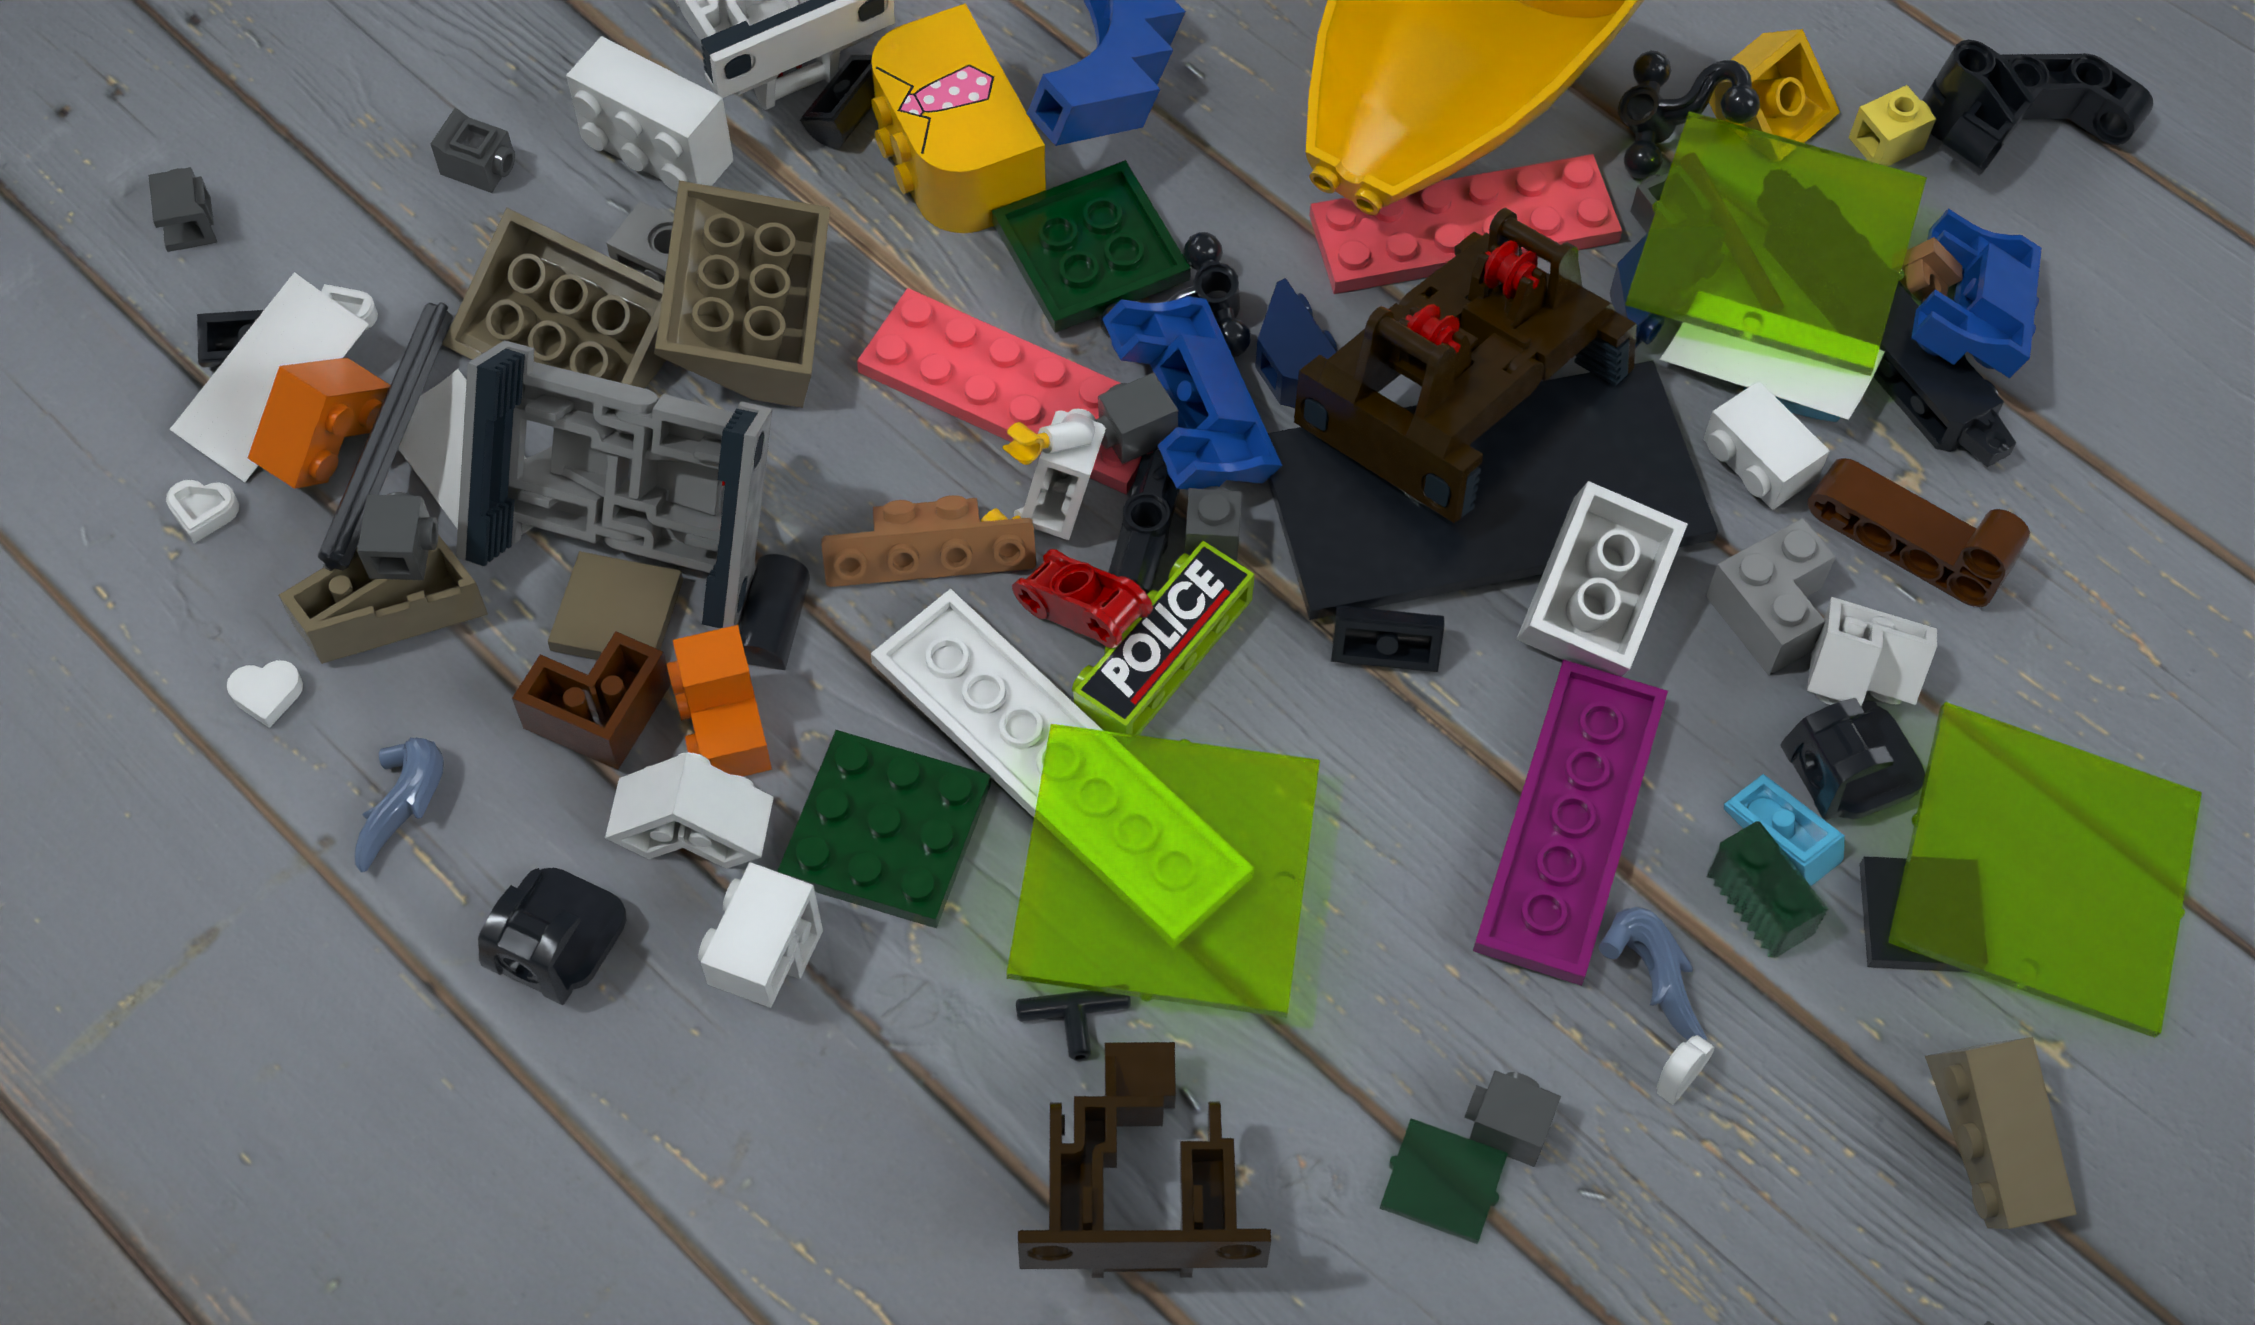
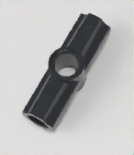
[1109,450,1180,594]

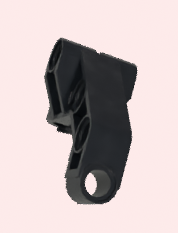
[1922,39,2153,176]

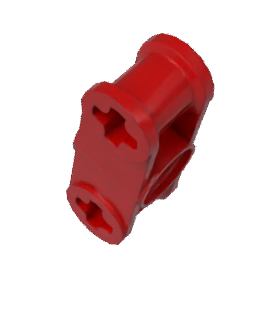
[1012,549,1153,648]

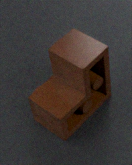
[512,631,671,770]

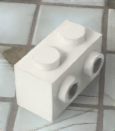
[1703,381,1830,510]

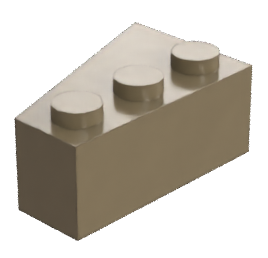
[278,534,488,664]
[1925,1037,2077,1229]

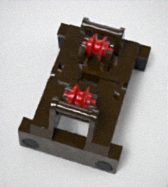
[1294,208,1637,523]

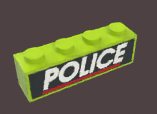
[1072,541,1255,751]

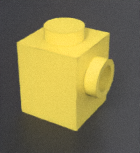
[1849,85,1936,171]

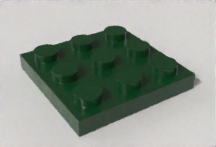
[992,160,1191,333]
[777,730,991,929]

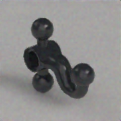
[1618,50,1760,179]
[1100,232,1251,357]

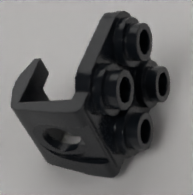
[1780,698,1925,821]
[478,867,627,1005]

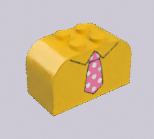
[871,3,1046,233]

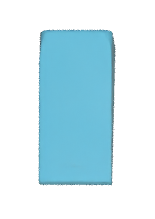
[1724,774,1845,889]

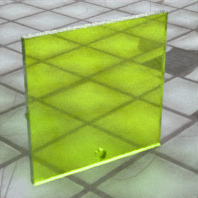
[1625,111,1927,376]
[1888,702,2202,1038]
[1006,724,1320,1018]

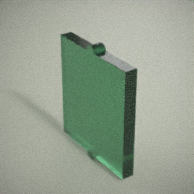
[1379,1118,1508,1244]

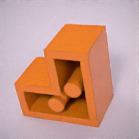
[248,358,390,489]
[667,625,772,777]

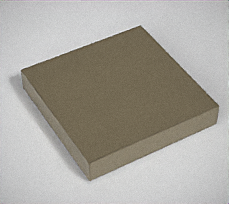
[547,551,683,660]

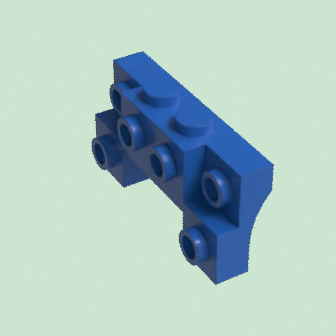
[1911,208,2042,379]
[1103,296,1282,490]

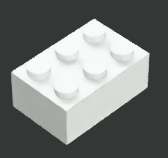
[566,36,734,192]
[1516,481,1688,677]

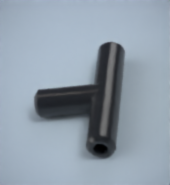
[1015,986,1131,1060]

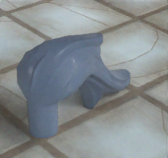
[355,737,444,873]
[1599,907,1707,1041]

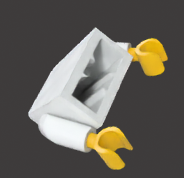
[981,408,1106,540]

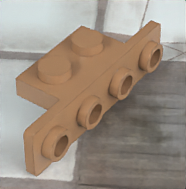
[821,495,1036,587]

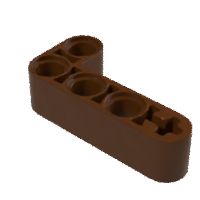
[1807,458,2030,607]

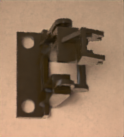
[1018,1042,1271,1278]

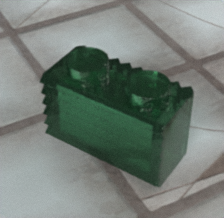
[1706,821,1829,958]

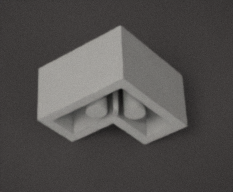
[1706,518,1836,676]

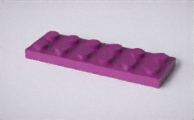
[1473,659,1668,986]

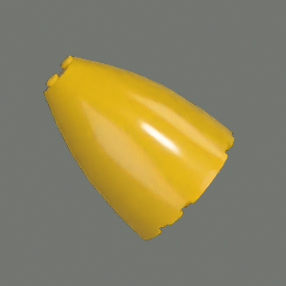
[1305,0,1644,215]

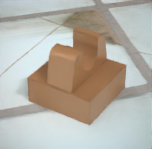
[1891,237,1962,302]

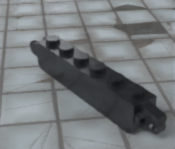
[1755,172,2016,467]

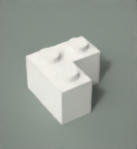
[1807,597,1937,706]
[605,752,774,869]
[698,862,823,1008]

